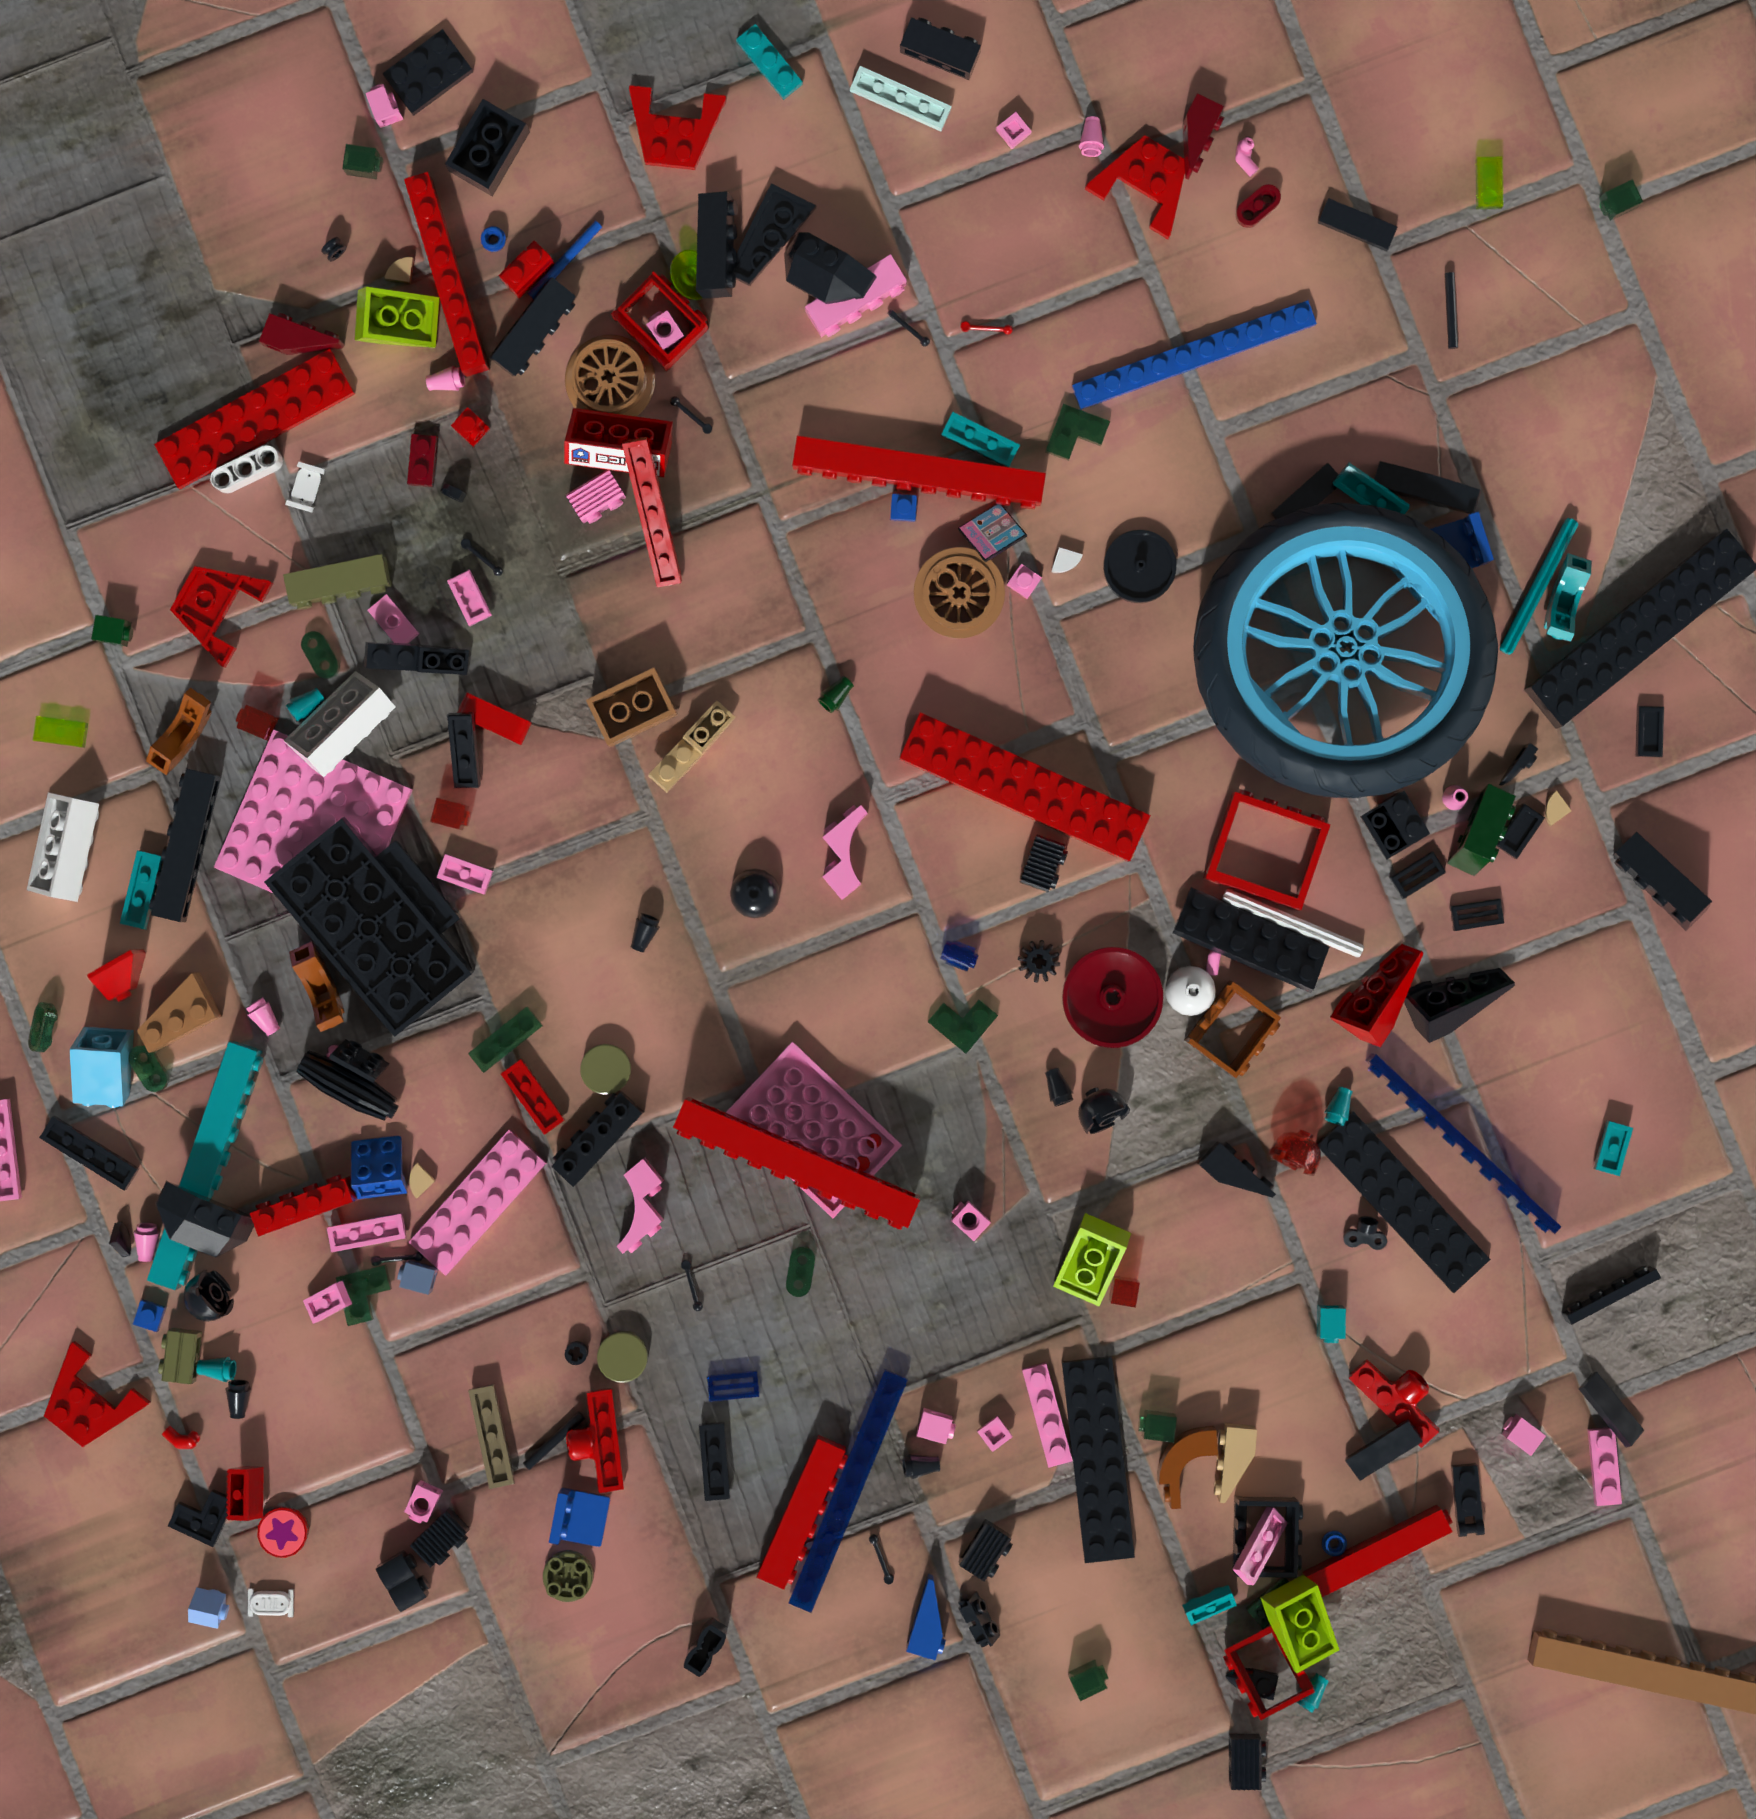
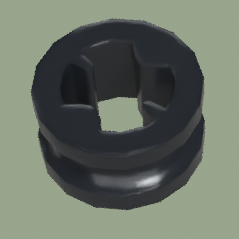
[321,237,347,262]
[564,1341,588,1365]

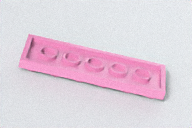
[409,1129,547,1276]

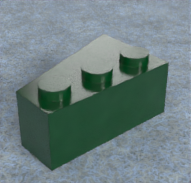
[1447,784,1516,876]

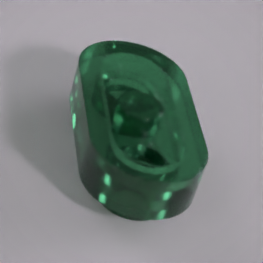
[301,631,340,679]
[28,1002,58,1053]
[129,1045,169,1092]
[786,1246,815,1297]

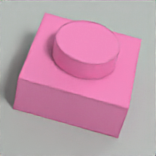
[996,112,1032,149]
[1007,564,1042,599]
[977,1416,1012,1452]

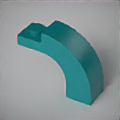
[1544,553,1592,642]

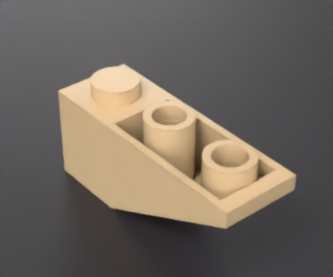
[1214,1423,1257,1503]

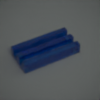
[707,1370,760,1402]

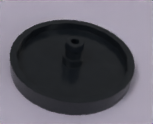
[1103,530,1176,603]

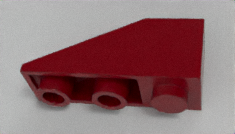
[1182,93,1225,180]
[259,312,344,355]

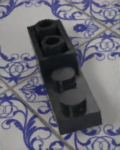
[364,642,469,675]

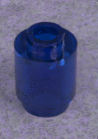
[940,940,979,972]

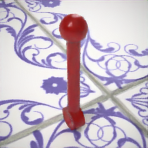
[960,321,1013,335]

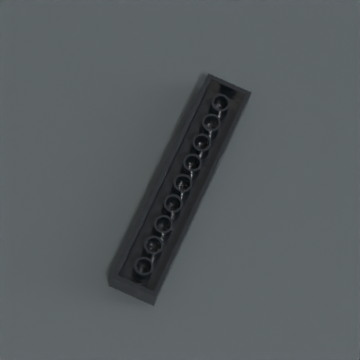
[1525,529,1756,729]

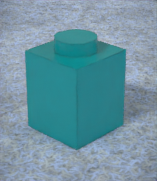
[1317,1305,1346,1343]

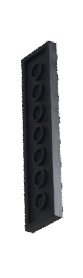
[1316,1111,1491,1293]
[1061,1356,1135,1563]

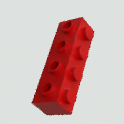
[250,1174,358,1237]

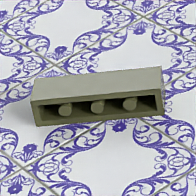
[283,554,392,610]

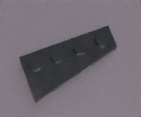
[733,183,817,286]

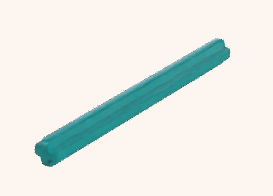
[1499,518,1579,655]

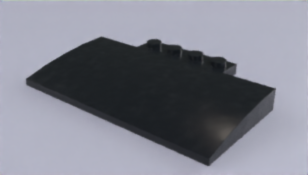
[264,817,474,1037]

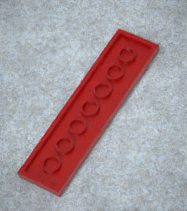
[154,348,355,489]

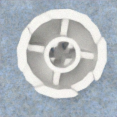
[1165,966,1216,1016]

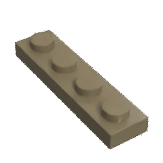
[468,1384,515,1489]

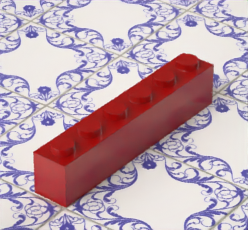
[756,1434,848,1590]

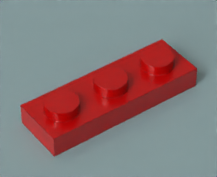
[501,1059,565,1135]

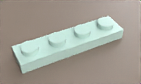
[850,66,952,131]

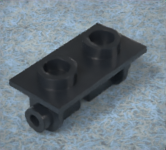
[958,1591,1000,1647]

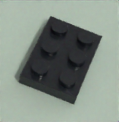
[382,29,473,116]

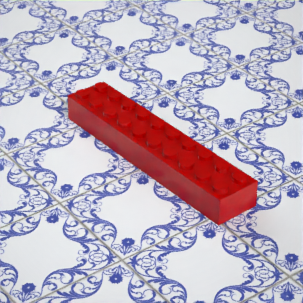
[899,712,1151,862]
[673,1097,920,1230]

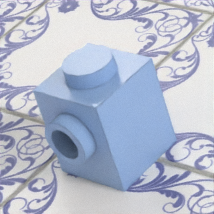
[188,1587,229,1629]

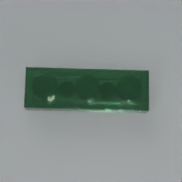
[468,1006,543,1073]

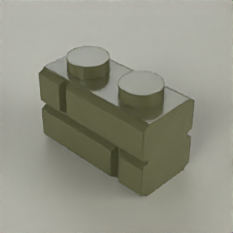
[158,1328,202,1384]

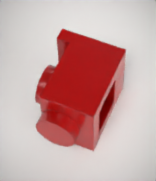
[451,407,490,447]

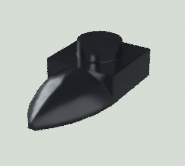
[1499,743,1538,786]
[1225,1668,1279,1701]

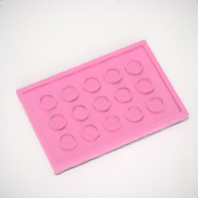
[726,1042,902,1218]

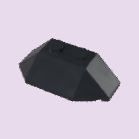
[784,232,877,304]
[155,1180,254,1258]

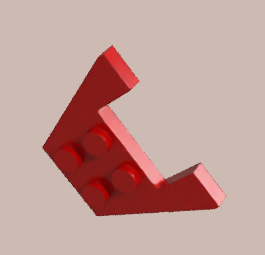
[629,85,727,170]
[1085,135,1185,239]
[170,566,274,668]
[44,1341,151,1447]

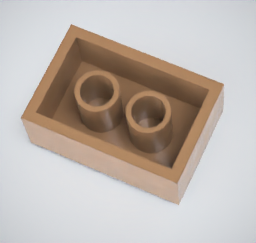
[586,667,678,748]

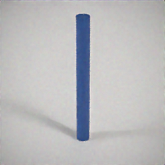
[527,220,602,299]

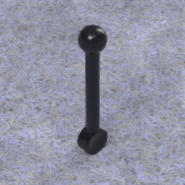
[887,309,930,347]
[670,396,712,434]
[461,539,503,576]
[371,1252,424,1266]
[681,1260,703,1311]
[869,1534,894,1585]

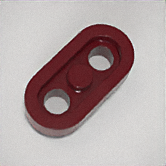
[1236,184,1281,228]

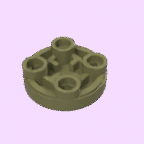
[580,1044,631,1094]
[597,1331,648,1383]
[543,1550,594,1602]

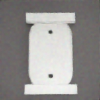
[285,462,325,513]
[248,1588,294,1617]

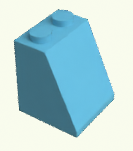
[70,1027,134,1108]

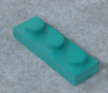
[736,24,803,100]
[941,412,1020,467]
[1333,462,1410,514]
[120,850,163,929]

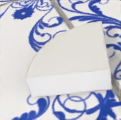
[1051,547,1083,573]

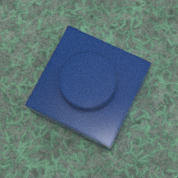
[890,494,917,522]
[133,1299,167,1332]

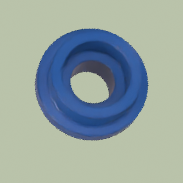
[481,226,506,252]
[1321,1531,1347,1556]

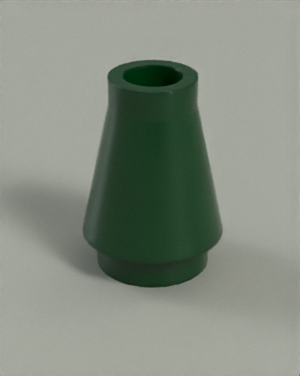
[817,676,854,713]

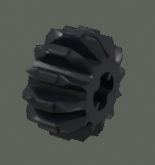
[1017,940,1060,983]

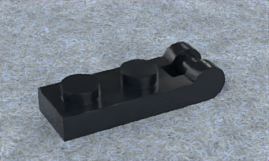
[1451,1463,1485,1537]

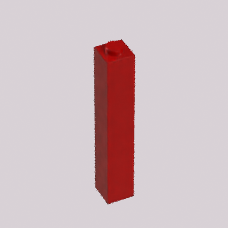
[1302,1505,1453,1597]

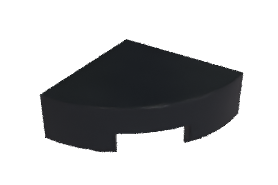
[440,483,466,503]
[109,1221,131,1257]

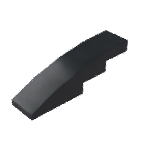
[1374,461,1481,514]

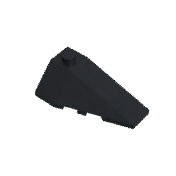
[1404,968,1515,1043]

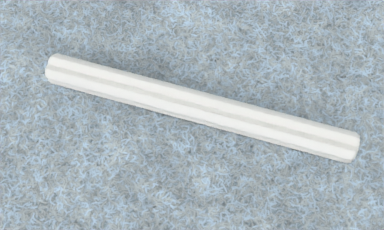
[1222,889,1364,957]

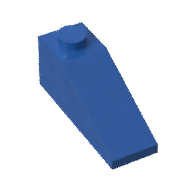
[906,1574,946,1660]

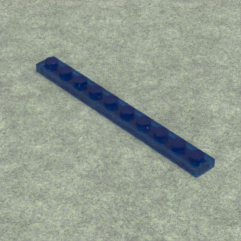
[1365,1053,1561,1234]
[788,1369,908,1613]

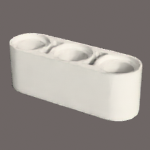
[210,445,283,494]

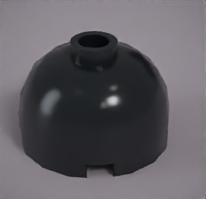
[730,868,780,919]
[1078,1087,1130,1134]
[183,1270,234,1322]

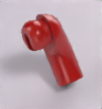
[161,1425,200,1449]

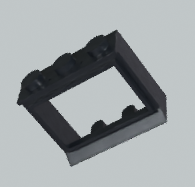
[1233,1495,1303,1578]

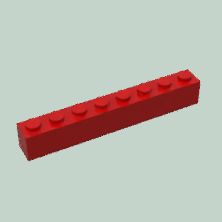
[404,172,490,377]

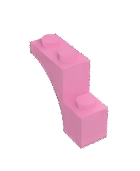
[822,805,868,900]
[617,1158,664,1254]

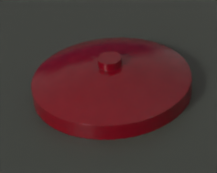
[1062,947,1164,1048]

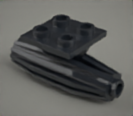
[296,1039,399,1121]

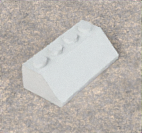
[284,671,395,777]
[27,792,99,902]

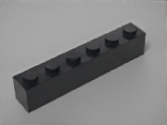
[149,768,221,922]

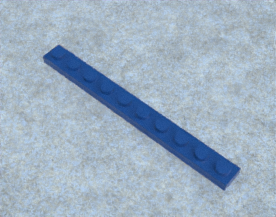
[1072,300,1317,410]

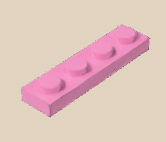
[0,1099,22,1201]
[1022,1363,1073,1468]

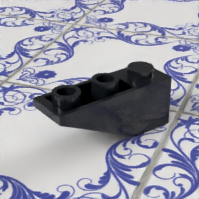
[1197,1141,1276,1198]

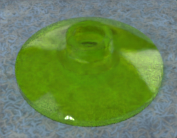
[670,250,702,300]

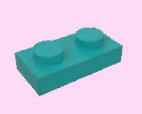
[1593,1121,1633,1176]
[1182,1585,1237,1625]

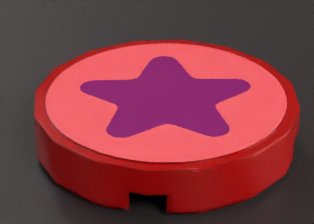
[257,1506,309,1558]

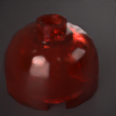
[1268,1129,1321,1176]

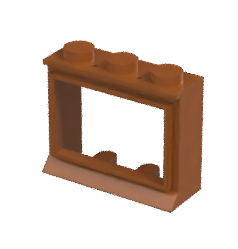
[1184,980,1281,1078]

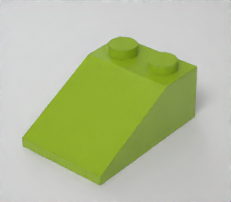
[355,287,439,348]
[1053,1213,1131,1306]
[1260,1575,1340,1673]

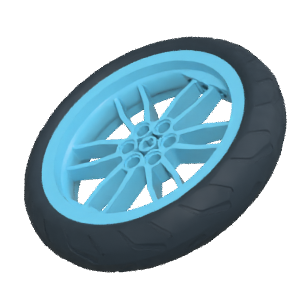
[1193,502,1498,798]

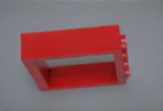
[1203,789,1331,911]

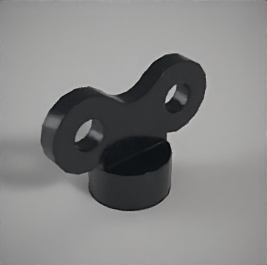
[1343,1216,1387,1250]

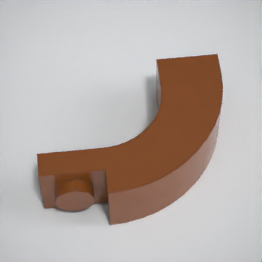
[146,688,212,775]
[289,942,345,1032]
[1157,1426,1218,1509]

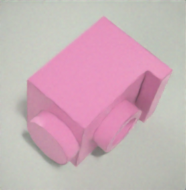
[365,84,403,128]

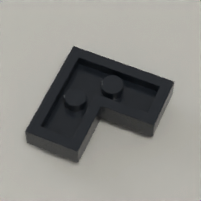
[168,1489,228,1547]

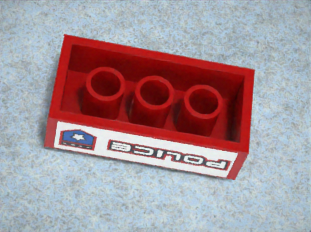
[564,408,673,477]

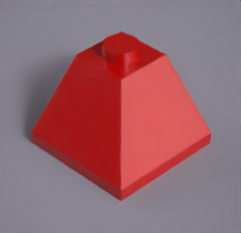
[87,949,146,1002]

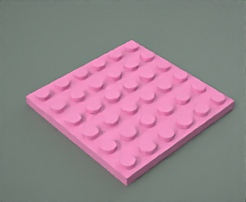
[214,730,413,893]

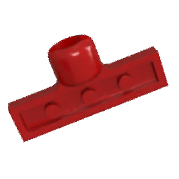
[1349,1359,1440,1448]
[566,1388,624,1493]

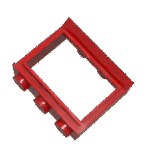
[611,271,708,372]
[1223,1626,1315,1720]

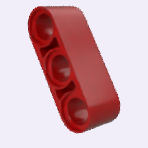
[457,692,532,745]

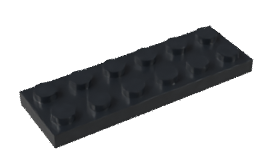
[1172,887,1330,993]

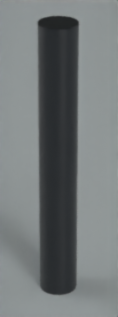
[1445,272,1458,349]
[523,1411,585,1470]

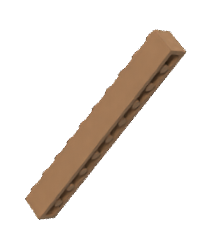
[1527,1629,1756,1715]

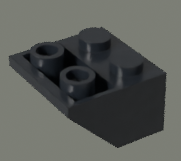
[1360,791,1430,860]

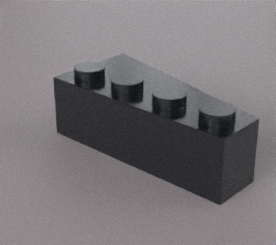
[1613,831,1712,931]

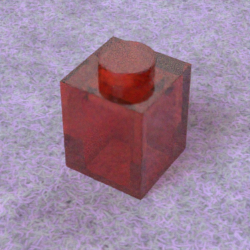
[236,705,279,741]
[430,798,471,830]
[1109,1275,1140,1308]

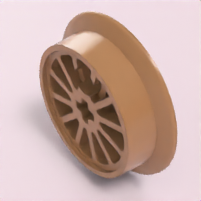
[565,335,655,416]
[914,547,1005,638]

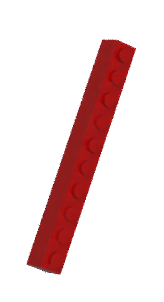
[792,436,1046,509]

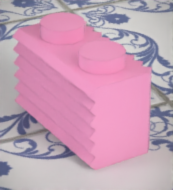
[566,470,626,524]

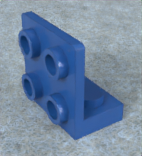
[1430,512,1494,568]
[351,1136,408,1199]
[549,1487,610,1547]

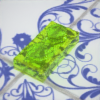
[1475,156,1503,209]
[33,716,88,748]

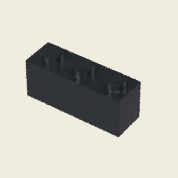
[900,17,981,80]

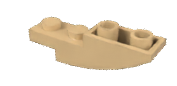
[648,701,735,793]

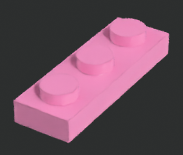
[327,1213,407,1252]
[1587,1427,1622,1506]
[1233,1507,1288,1585]

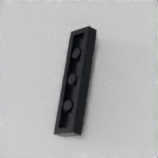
[39,1116,140,1191]
[1562,1265,1661,1325]

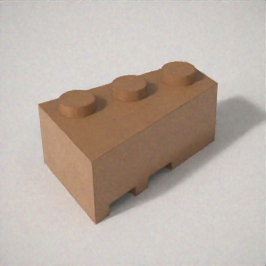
[137,972,222,1053]

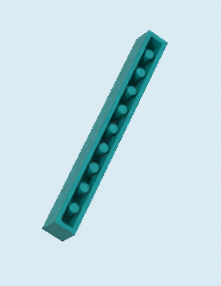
[147,1041,264,1290]

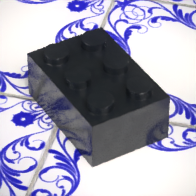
[445,99,530,197]

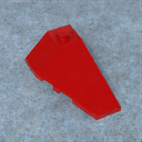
[1330,944,1424,1048]

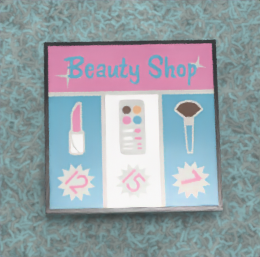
[958,504,1027,563]

